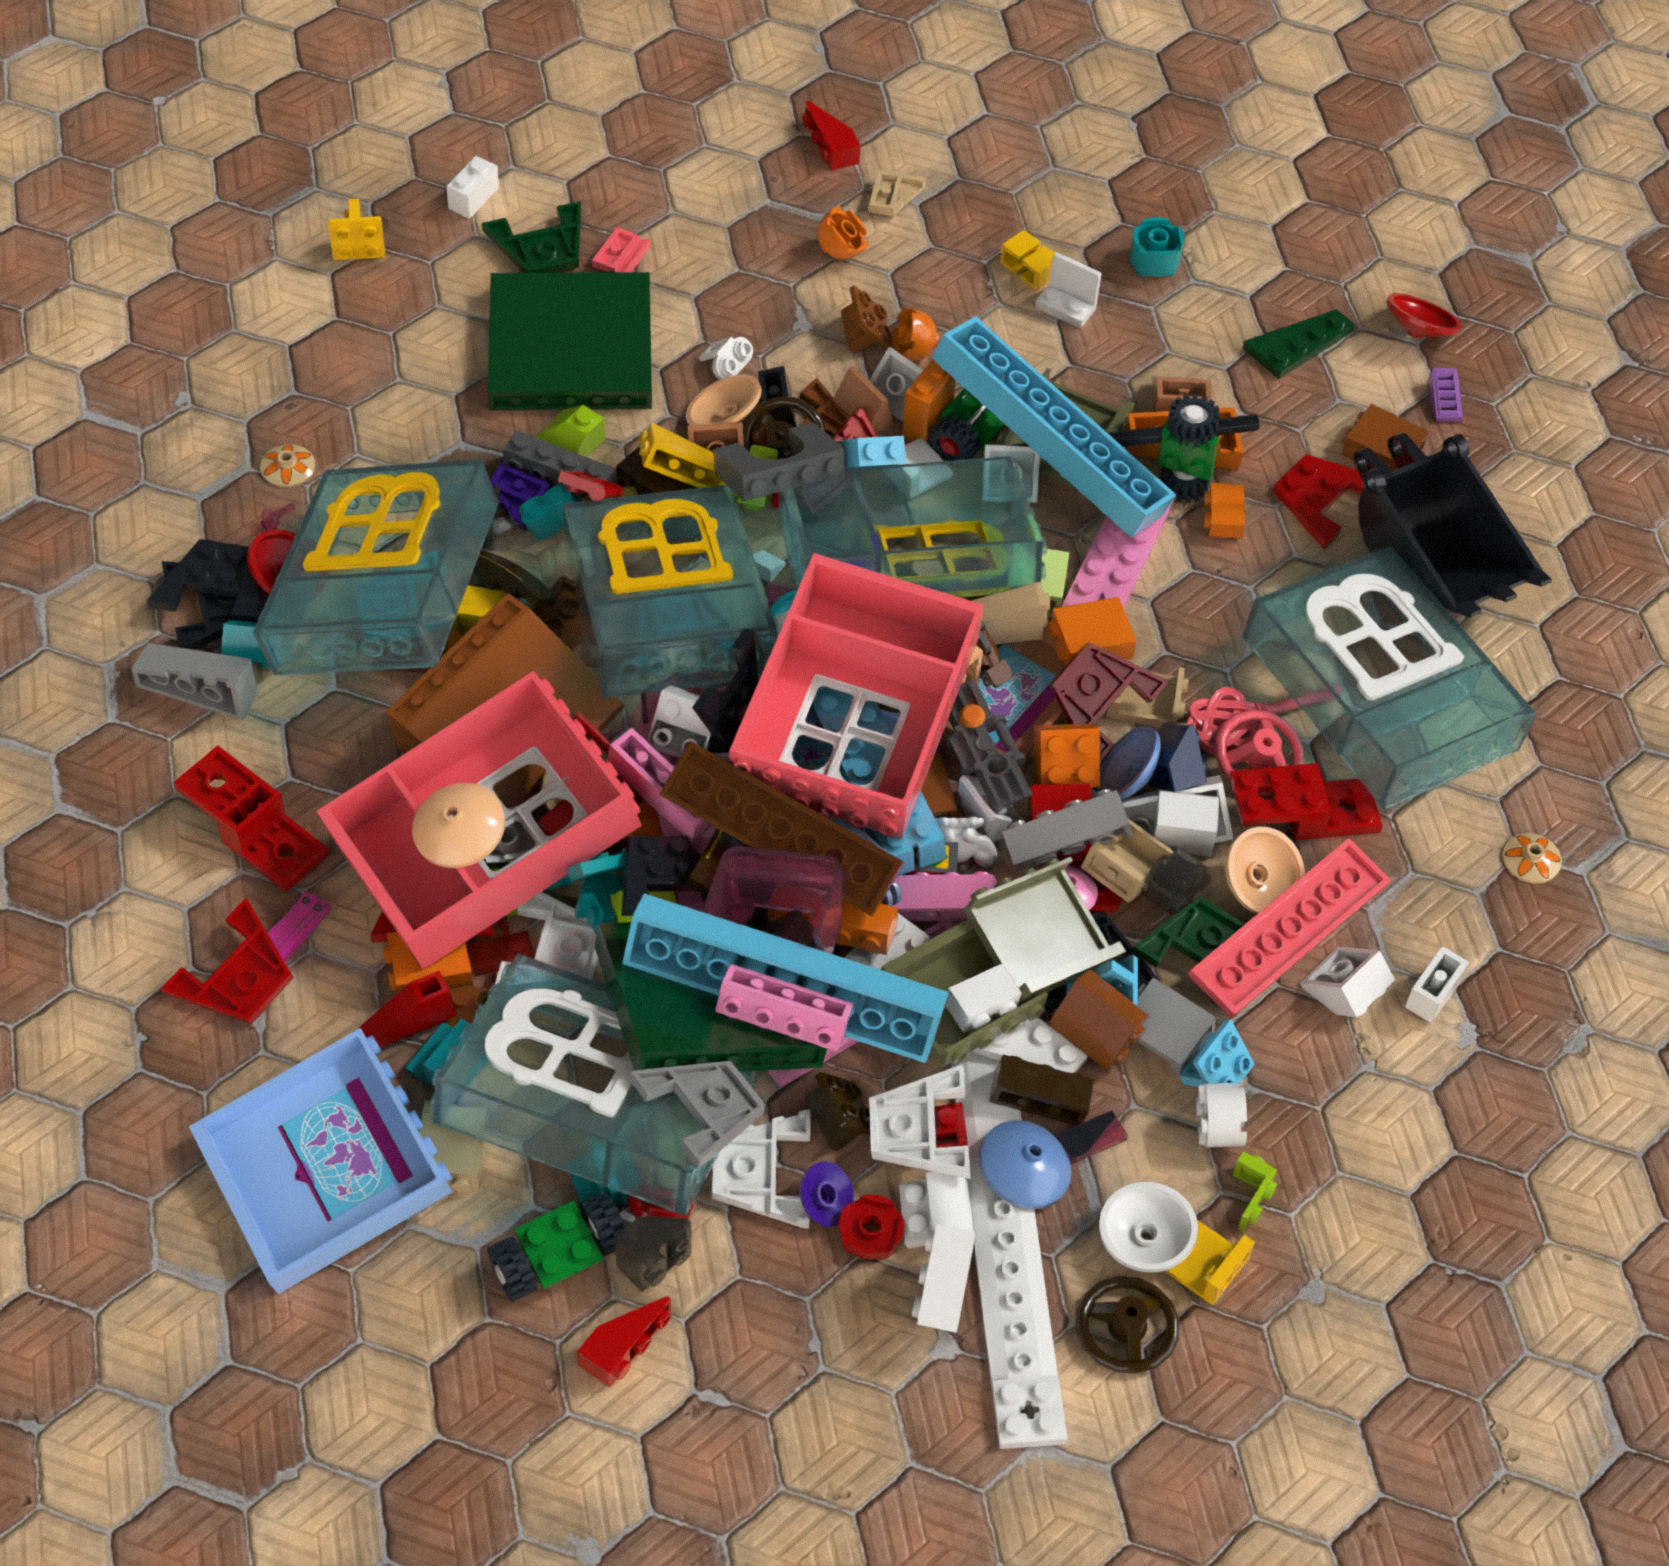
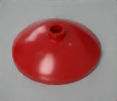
[1386,293,1462,339]
[247,529,329,604]

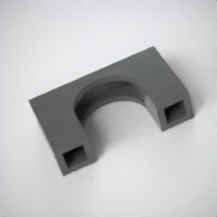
[713,422,845,501]

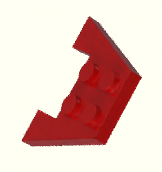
[1273,454,1364,550]
[160,897,294,1025]

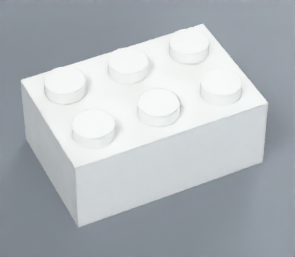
[912,1224,976,1333]

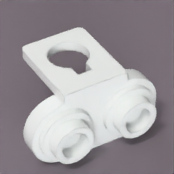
[698,337,753,380]

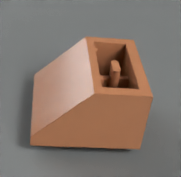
[1152,376,1212,412]

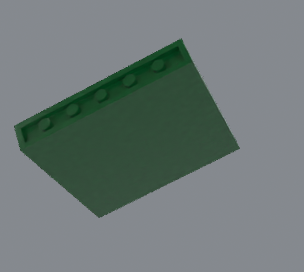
[488,272,652,411]
[594,918,827,1072]

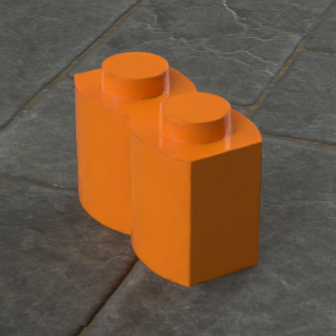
[1203,483,1245,539]

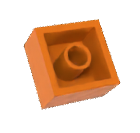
[1034,724,1100,787]

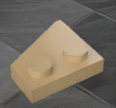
[868,170,926,217]

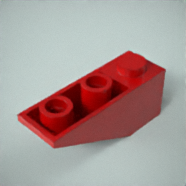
[802,101,861,170]
[358,971,457,1047]
[577,1296,672,1387]

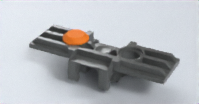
[946,679,1032,811]

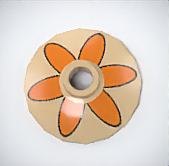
[260,444,316,488]
[1502,833,1562,884]

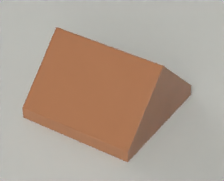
[832,366,895,432]
[687,422,744,452]

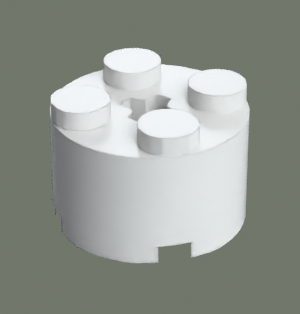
[1195,1083,1247,1148]

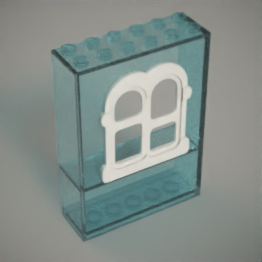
[1242,545,1537,810]
[430,953,759,1216]

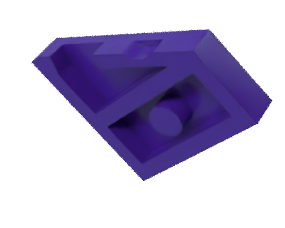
[488,463,551,531]

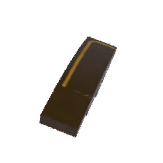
[457,549,558,608]
[686,828,743,899]

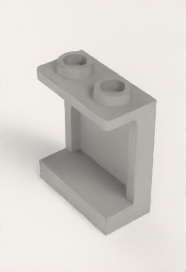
[1137,978,1216,1075]

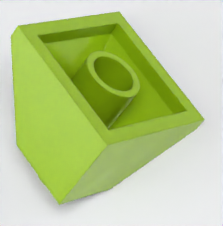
[534,405,605,457]

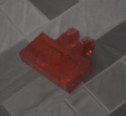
[468,916,535,977]

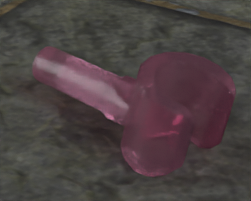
[261,503,295,531]

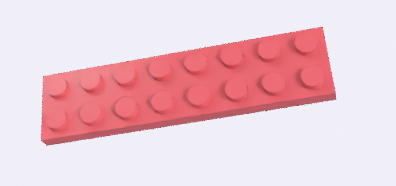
[1188,838,1391,1019]

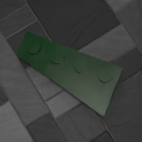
[1242,309,1355,379]

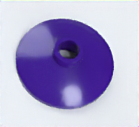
[800,1162,854,1227]

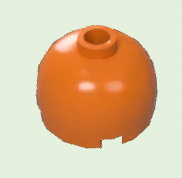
[817,206,868,260]
[891,307,939,362]

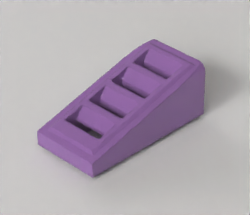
[1427,368,1463,422]

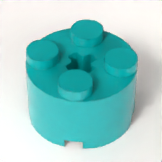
[1129,217,1185,277]

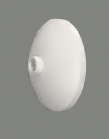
[1099,1182,1198,1273]

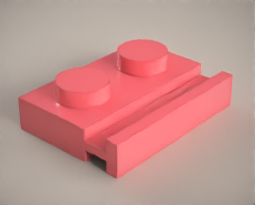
[592,227,650,272]

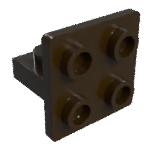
[805,1072,870,1151]

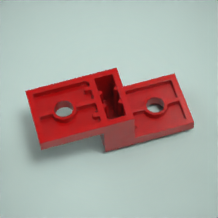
[173,745,330,893]
[1229,763,1383,841]

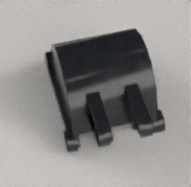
[1353,432,1552,618]

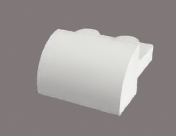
[899,1172,975,1249]

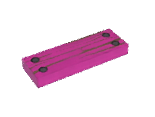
[268,890,331,962]

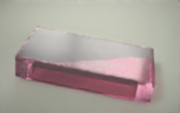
[1056,1110,1128,1164]

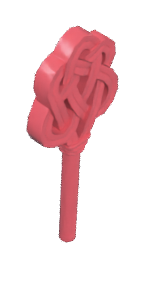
[1186,686,1341,755]

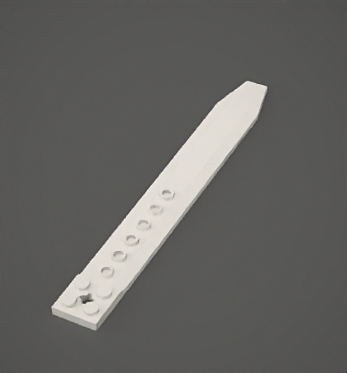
[950,1052,1068,1449]

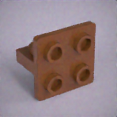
[840,285,892,354]

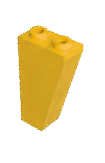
[638,422,738,502]

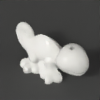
[935,817,997,868]

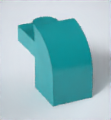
[574,874,623,936]

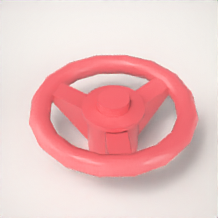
[1215,710,1304,796]

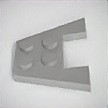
[629,1061,765,1170]

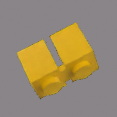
[1000,230,1055,291]

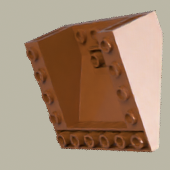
[385,593,624,808]

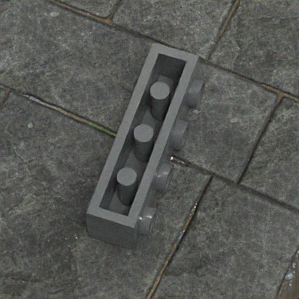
[503,430,615,509]

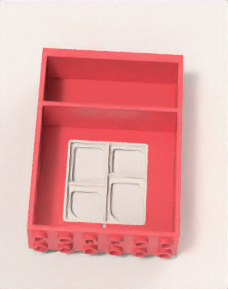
[729,553,984,839]
[316,671,642,970]

